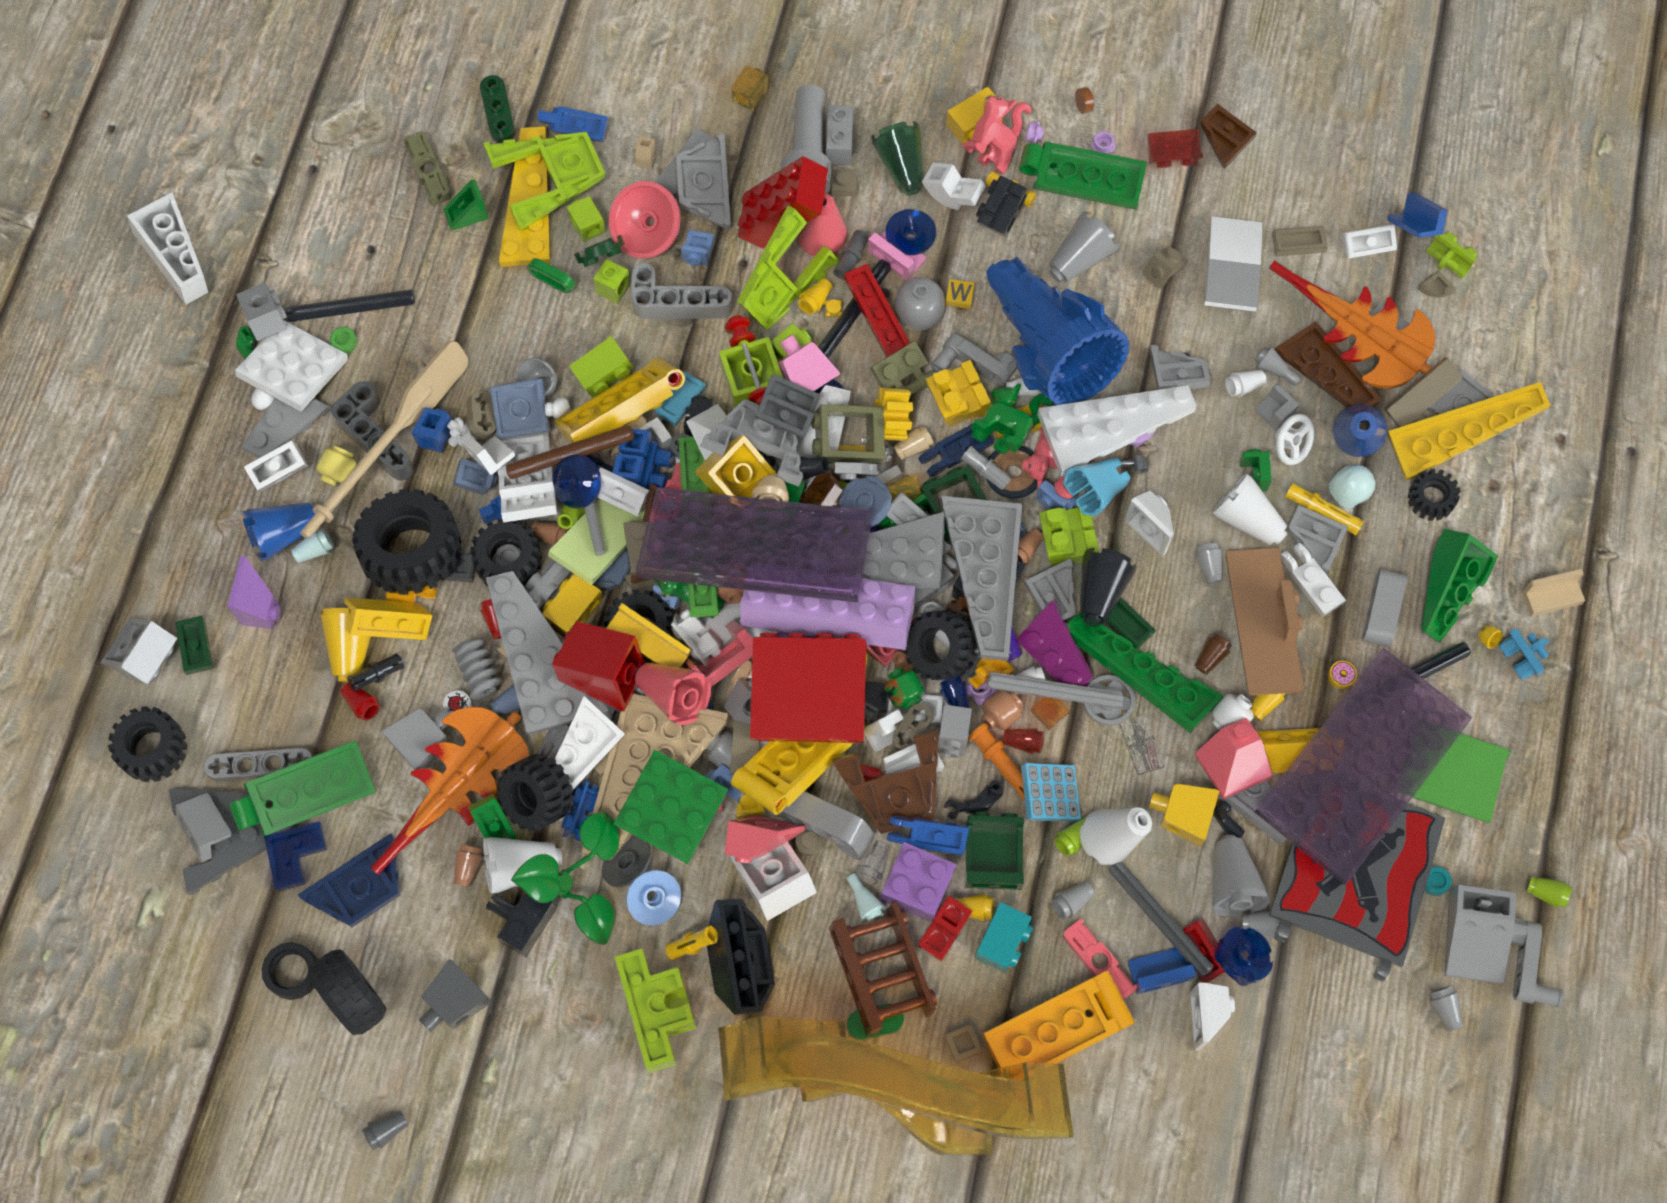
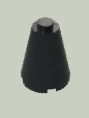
[1079,548,1137,627]

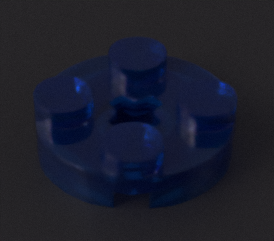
[1214,926,1273,986]

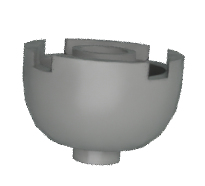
[894,277,946,330]

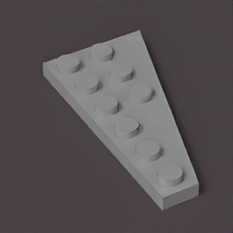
[941,496,1022,661]

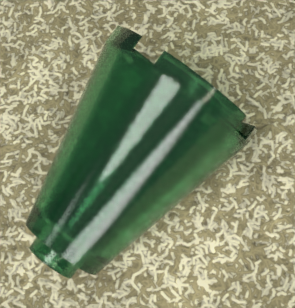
[871,121,924,196]

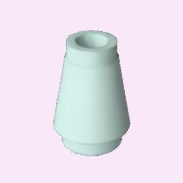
[291,529,334,563]

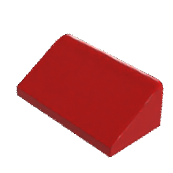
[1182,919,1233,983]

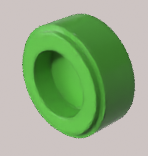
[330,327,357,354]

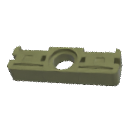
[403,131,451,206]

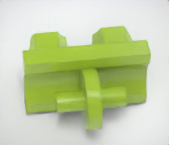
[1426,232,1477,279]

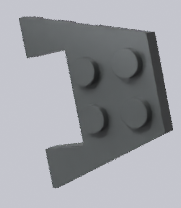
[169,789,268,895]

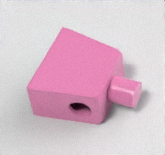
[778,334,840,391]

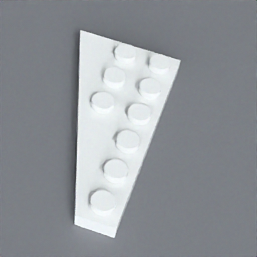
[1037,385,1197,477]

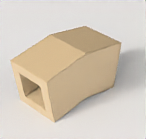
[636,136,656,170]

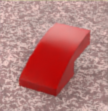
[918,896,973,962]

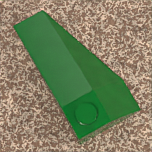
[1421,529,1498,642]

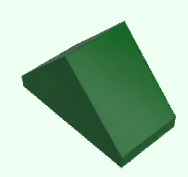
[443,179,488,230]

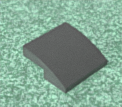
[755,374,821,438]

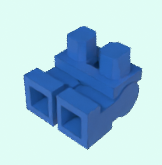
[612,428,675,491]

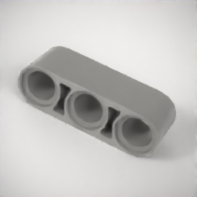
[1362,568,1407,648]

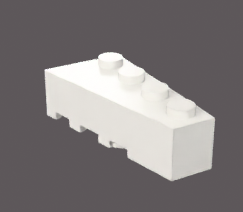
[127,193,208,305]

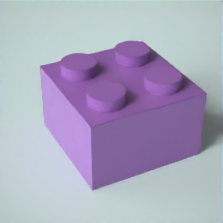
[881,842,957,922]

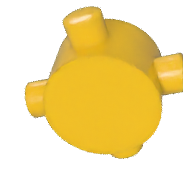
[824,299,843,318]

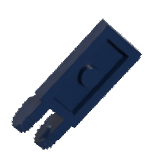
[918,424,994,477]

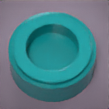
[1425,866,1452,896]

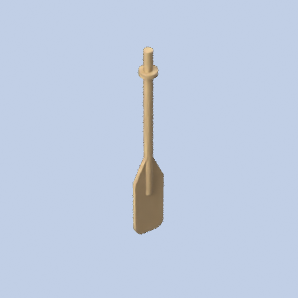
[300,341,468,539]

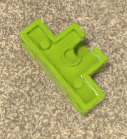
[614,948,696,1074]

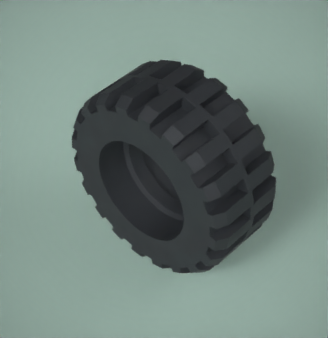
[352,489,462,595]

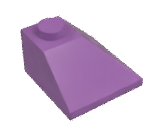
[227,556,281,629]

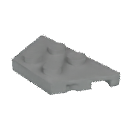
[675,134,731,229]

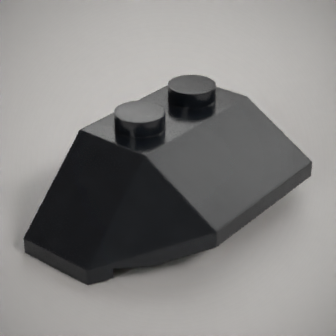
[707,899,775,1015]

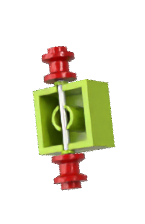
[719,315,783,407]

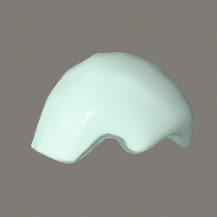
[1328,464,1376,509]

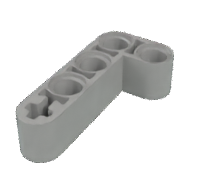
[631,263,733,319]
[777,791,875,860]

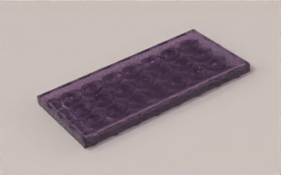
[636,488,873,602]
[1254,648,1473,885]

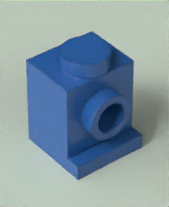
[412,407,451,453]

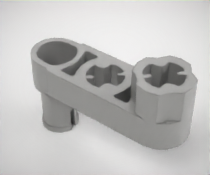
[930,334,1018,387]
[1511,918,1563,1008]

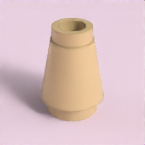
[893,426,934,460]

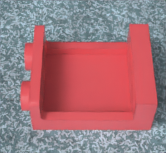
[683,620,753,687]

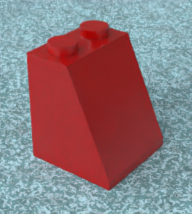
[552,621,645,712]

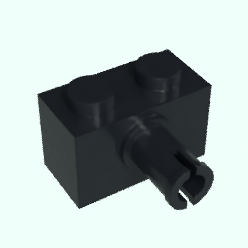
[486,893,557,958]

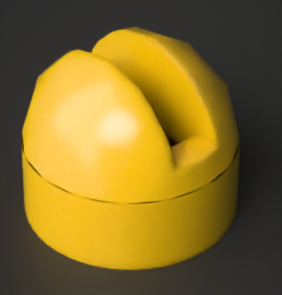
[1478,625,1503,649]

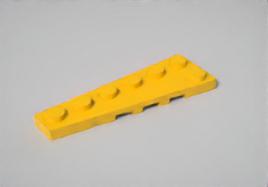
[499,127,551,267]
[1387,382,1551,481]

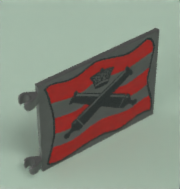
[1269,770,1445,981]

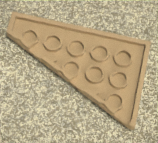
[582,694,731,861]

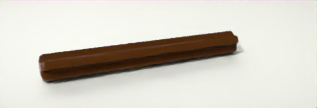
[506,425,634,479]

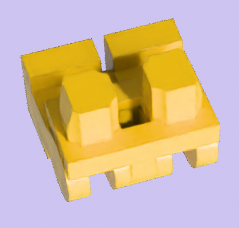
[925,360,991,426]

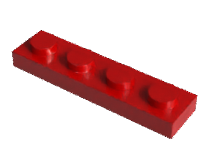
[843,264,910,357]

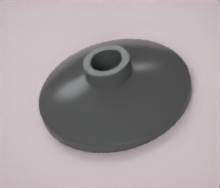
[602,836,651,888]

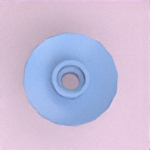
[626,869,681,926]

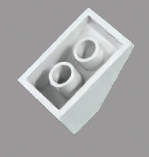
[724,841,817,921]

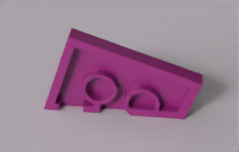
[1016,600,1094,687]

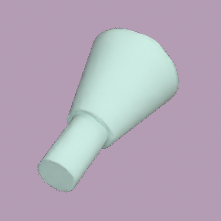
[847,873,886,922]

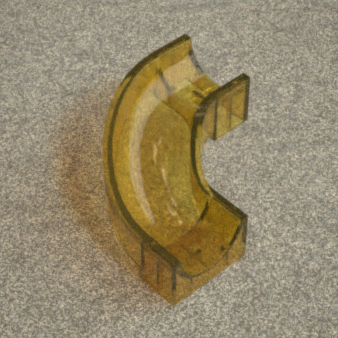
[718,1017,1074,1156]

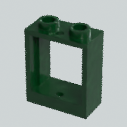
[920,466,987,549]

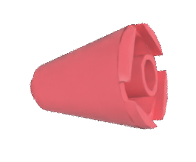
[797,193,848,256]
[635,663,711,725]

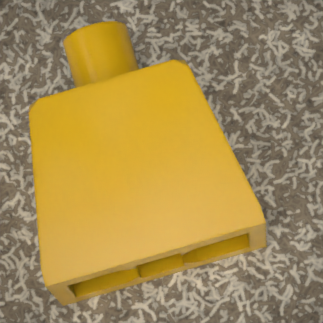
[1148,784,1219,847]

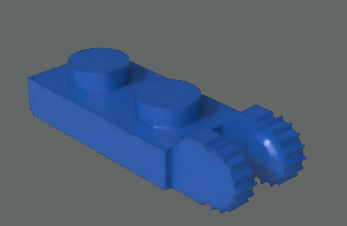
[886,815,969,855]

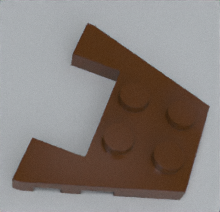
[832,729,939,834]

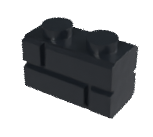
[976,175,1029,238]

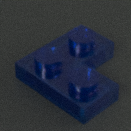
[264,821,327,892]

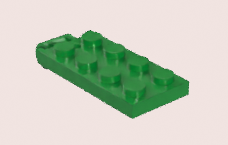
[1019,142,1147,210]
[228,740,376,837]

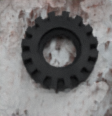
[1407,469,1461,521]

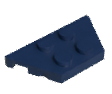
[298,833,400,928]

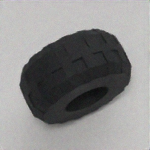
[307,949,387,1035]

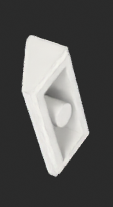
[1340,224,1397,259]

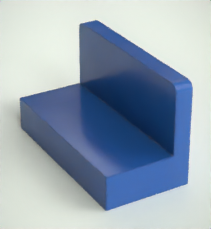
[1387,193,1448,237]
[1128,948,1196,995]

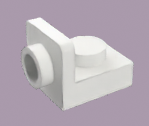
[864,709,903,752]

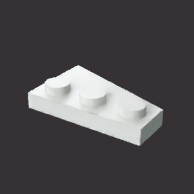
[555,696,625,789]

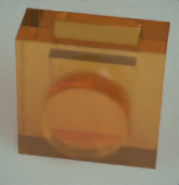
[1030,697,1070,731]

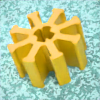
[874,388,913,441]

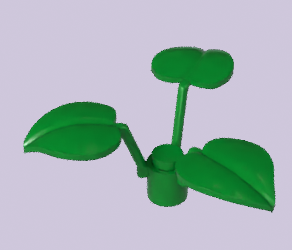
[511,811,620,945]

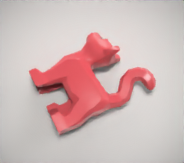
[962,95,1032,174]
[1022,427,1073,499]

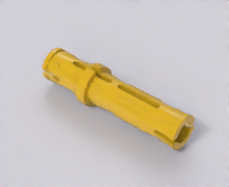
[1285,483,1364,536]

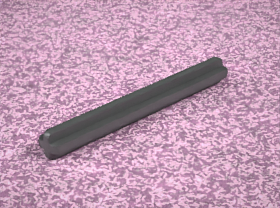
[1109,862,1213,976]

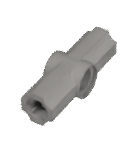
[525,559,572,612]

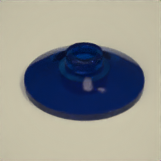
[885,209,936,255]
[553,455,601,509]

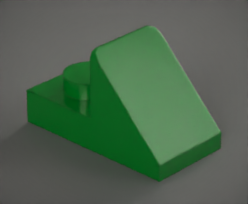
[468,794,518,840]

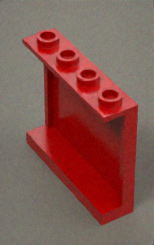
[750,632,867,743]

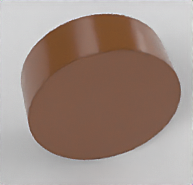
[1075,87,1094,114]

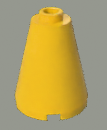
[320,608,371,683]

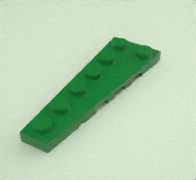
[1067,613,1224,734]

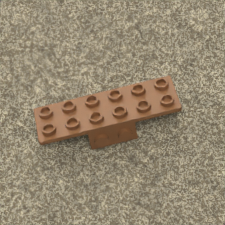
[1225,548,1304,695]

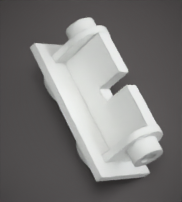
[671,609,722,666]

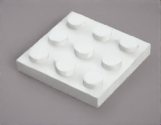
[235,320,348,411]

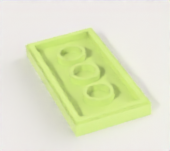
[548,498,645,585]

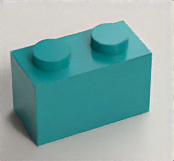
[975,902,1033,973]

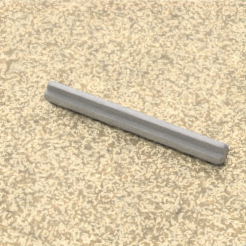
[987,672,1123,708]

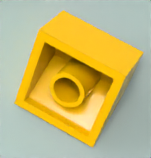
[695,435,777,512]

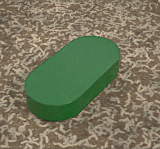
[527,258,575,293]
[847,1004,904,1040]

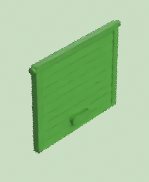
[1397,719,1511,823]

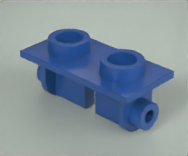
[561,781,600,842]

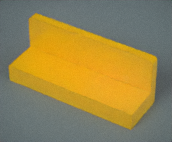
[344,597,432,640]
[606,603,691,668]
[1257,727,1343,773]

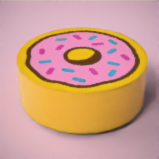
[1328,660,1357,689]

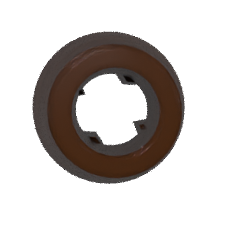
[1194,633,1232,675]

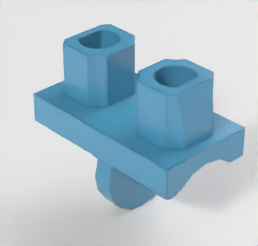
[1499,628,1550,680]

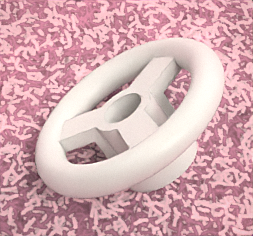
[1275,414,1314,465]

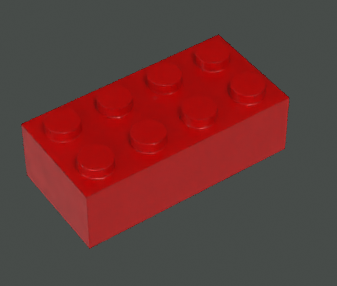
[738,156,828,249]

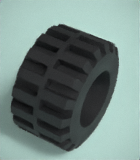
[470,518,542,586]
[604,589,674,663]
[903,610,978,680]
[108,706,187,782]
[497,754,573,831]

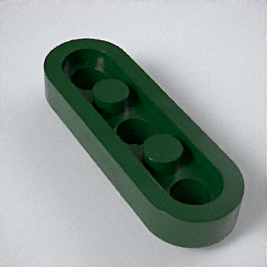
[480,75,515,143]

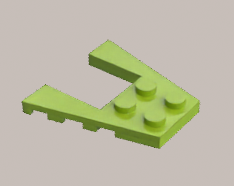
[483,132,606,231]
[737,205,840,330]

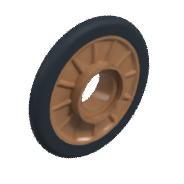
[986,446,1037,499]

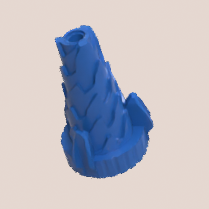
[986,256,1129,405]

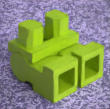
[1039,507,1099,565]

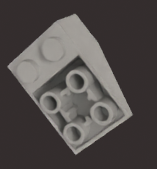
[1445,884,1516,984]

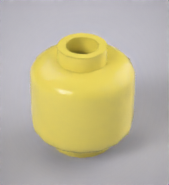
[316,445,356,486]

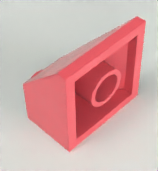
[1195,718,1272,799]
[725,815,805,863]

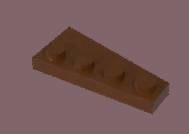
[1274,322,1381,408]

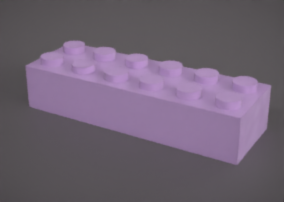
[740,563,915,650]

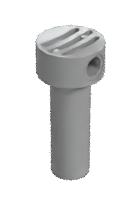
[781,85,831,194]

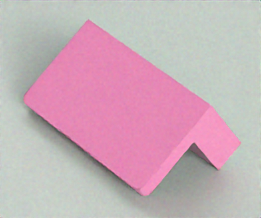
[868,230,926,280]

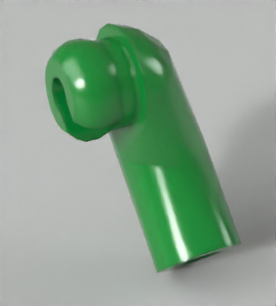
[236,326,255,359]

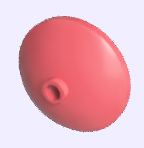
[609,181,681,259]

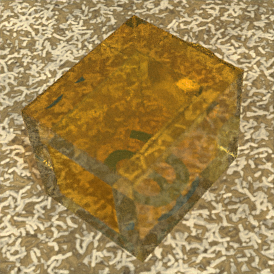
[731,65,768,111]

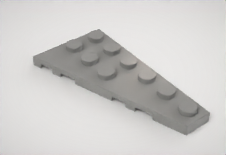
[778,512,945,589]
[486,571,608,735]

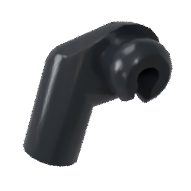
[1213,800,1245,838]

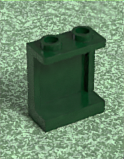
[965,812,1024,890]

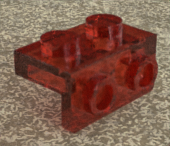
[1147,129,1203,168]

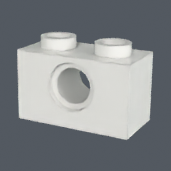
[244,441,309,492]

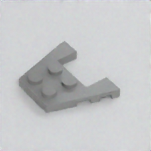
[700,399,803,487]

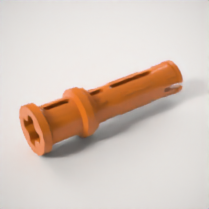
[968,723,1025,800]

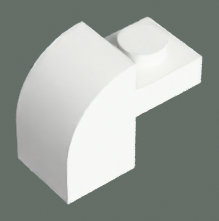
[922,162,986,210]

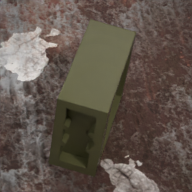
[811,404,885,465]

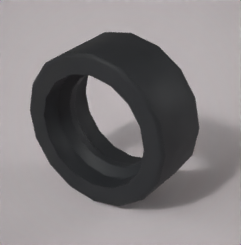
[261,942,317,1000]

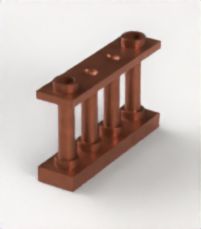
[829,901,937,1037]

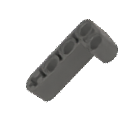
[331,381,414,481]

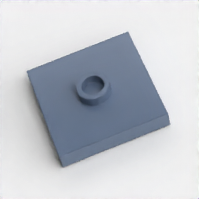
[490,378,551,439]

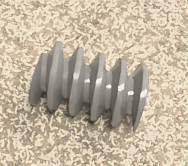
[452,639,502,701]

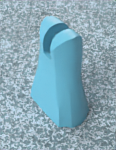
[1063,458,1131,516]

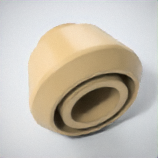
[752,474,789,510]

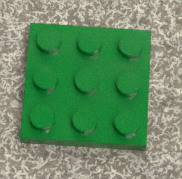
[613,749,729,865]

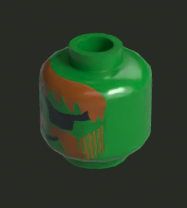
[884,668,925,711]

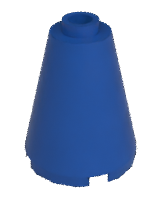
[1333,404,1387,457]
[242,502,315,561]

